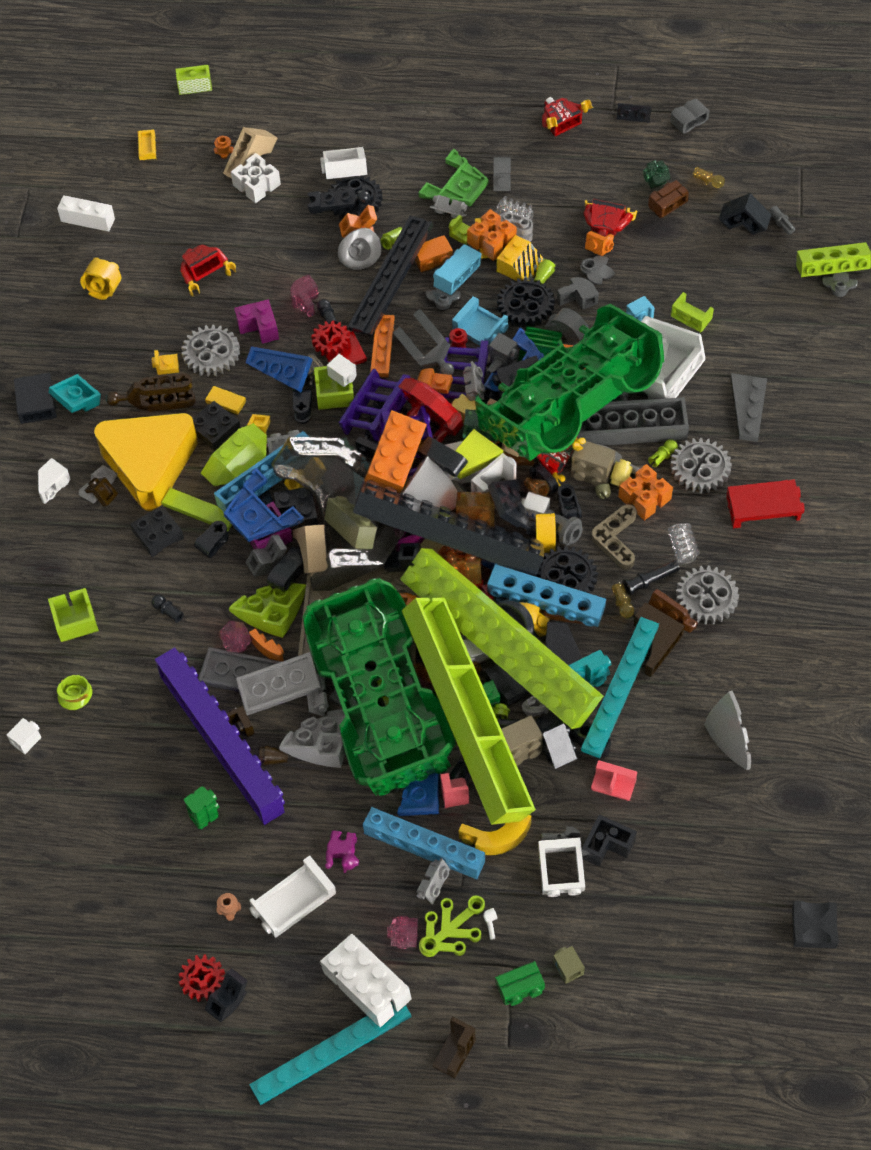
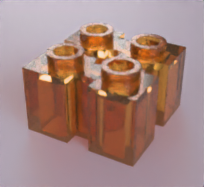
[442,549,482,584]

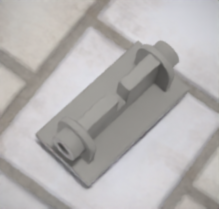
[430,195,467,218]
[463,361,485,401]
[307,674,329,716]
[416,858,450,905]

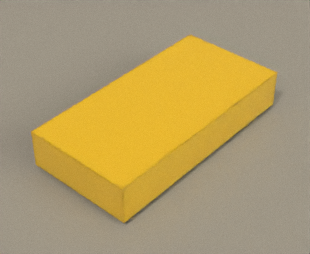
[138,129,156,160]
[205,386,246,415]

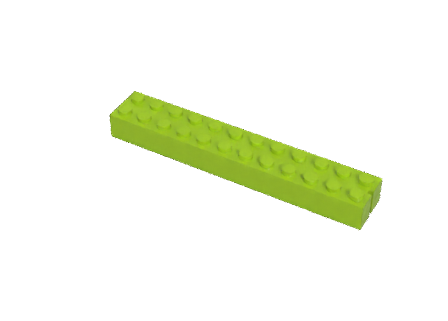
[400,548,604,729]
[402,598,536,825]

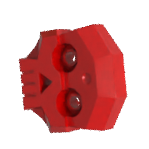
[398,378,464,443]

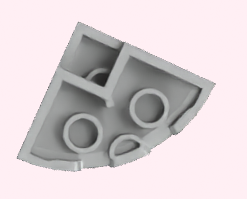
[400,456,461,511]
[704,691,751,770]
[279,709,345,768]

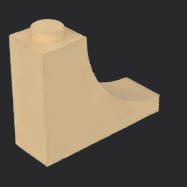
[223,127,277,179]
[292,525,328,577]

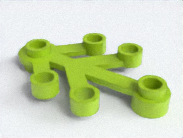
[419,896,485,957]

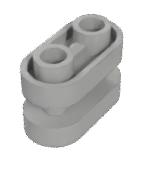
[501,212,533,242]

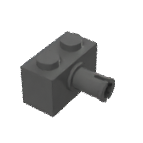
[486,333,519,376]

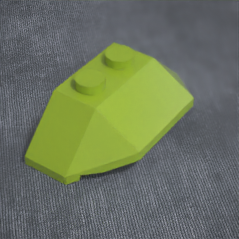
[201,423,267,486]

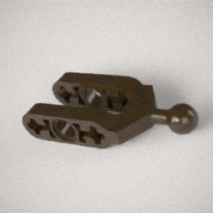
[106,373,196,412]

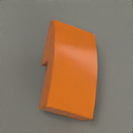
[249,628,284,662]

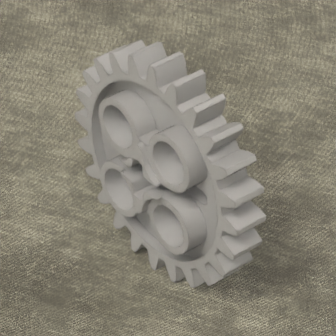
[181,325,240,377]
[670,438,732,493]
[675,566,739,624]

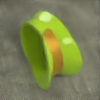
[57,675,93,710]

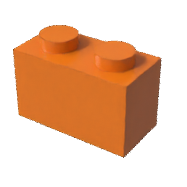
[415,235,453,272]

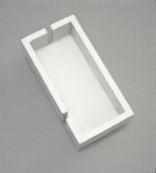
[320,934,412,1027]

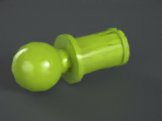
[648,439,678,467]

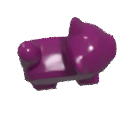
[325,831,359,873]

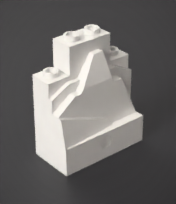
[641,316,705,399]

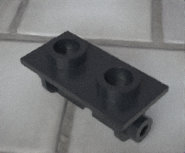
[616,103,652,123]

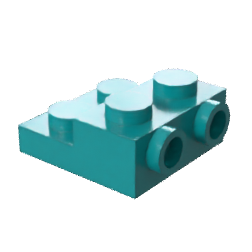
[48,374,101,413]
[568,650,611,687]

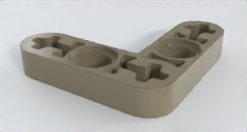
[592,504,637,570]

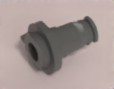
[544,510,583,546]

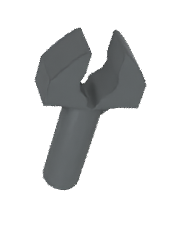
[541,826,580,841]

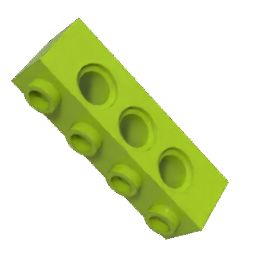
[796,242,871,277]

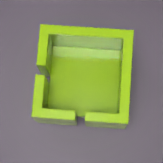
[314,366,354,410]
[48,588,99,642]

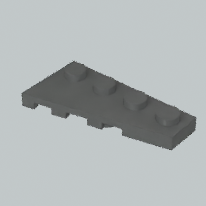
[730,373,767,442]

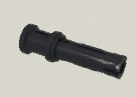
[622,560,680,596]

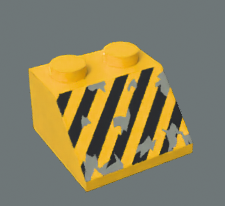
[497,235,544,281]

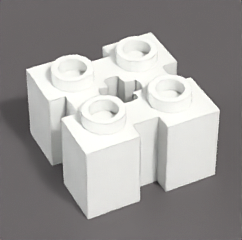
[231,153,281,203]

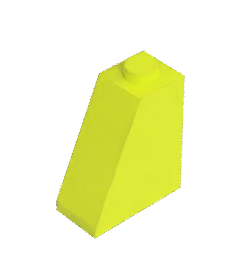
[451,429,503,480]

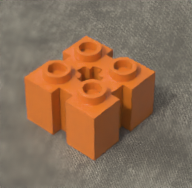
[467,209,517,261]
[618,464,673,521]

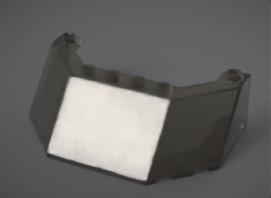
[271,437,405,591]

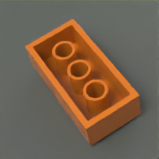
[364,410,427,493]

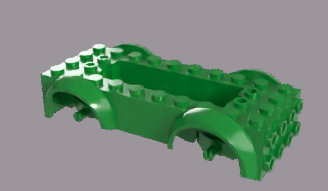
[475,304,665,461]
[303,578,457,796]

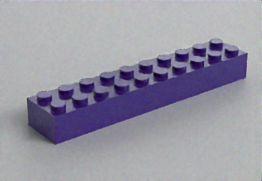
[155,647,285,825]

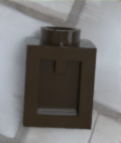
[84,477,118,507]
[226,706,255,737]

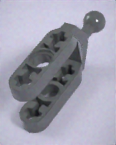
[393,308,454,375]

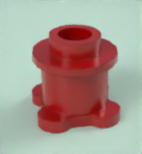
[449,328,468,348]

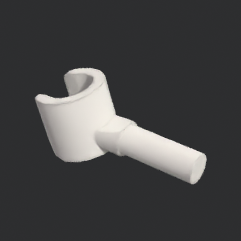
[484,908,497,940]

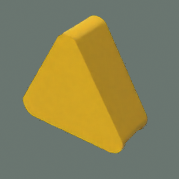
[94,413,198,511]

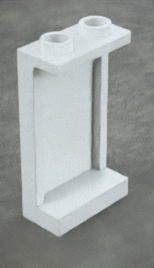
[249,856,336,938]

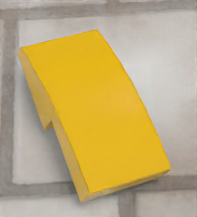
[535,513,556,553]

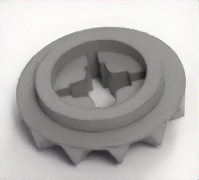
[522,696,549,717]

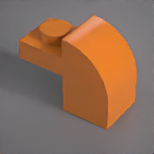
[339,205,377,238]
[417,368,453,394]

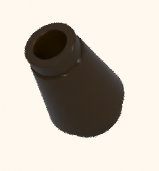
[259,745,288,765]

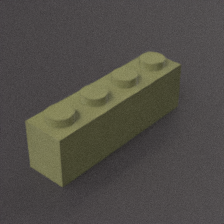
[325,496,377,549]

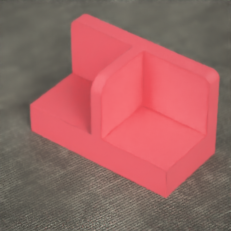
[591,760,637,801]
[441,773,469,808]

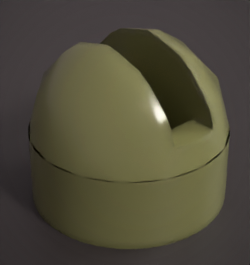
[595,484,611,499]

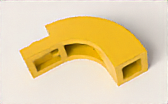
[459,815,531,855]

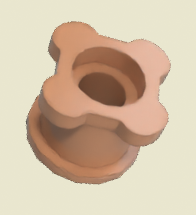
[216,893,241,921]

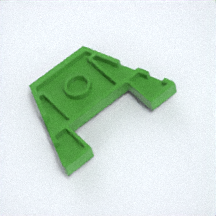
[418,149,489,206]

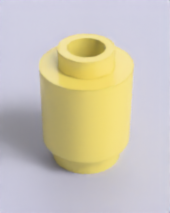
[610,459,633,487]

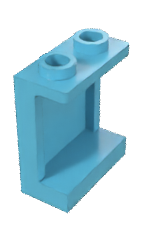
[452,296,509,349]

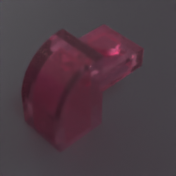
[290,274,319,317]

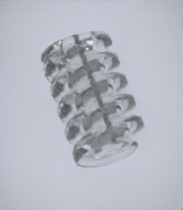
[495,196,534,220]
[667,523,700,566]

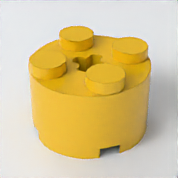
[80,258,121,300]

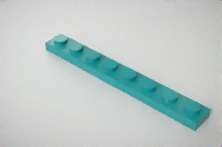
[581,617,659,758]
[249,1001,411,1105]

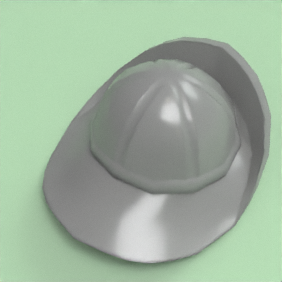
[338,228,382,270]

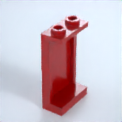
[726,479,805,529]

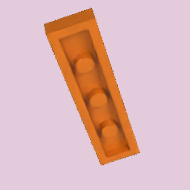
[370,315,395,377]

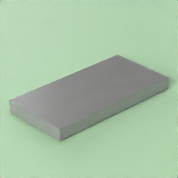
[236,652,322,716]

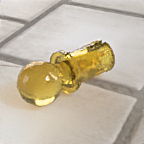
[693,166,725,188]
[611,583,635,618]

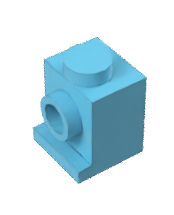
[626,296,655,321]

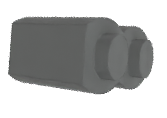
[670,99,710,134]

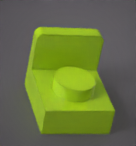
[449,215,470,245]

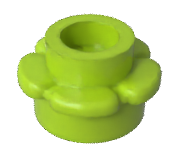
[492,703,510,720]

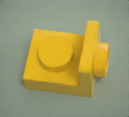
[152,350,179,375]
[247,414,270,434]

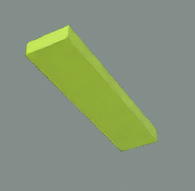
[161,488,232,531]

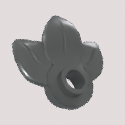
[580,256,615,285]
[822,272,858,297]
[426,288,461,310]

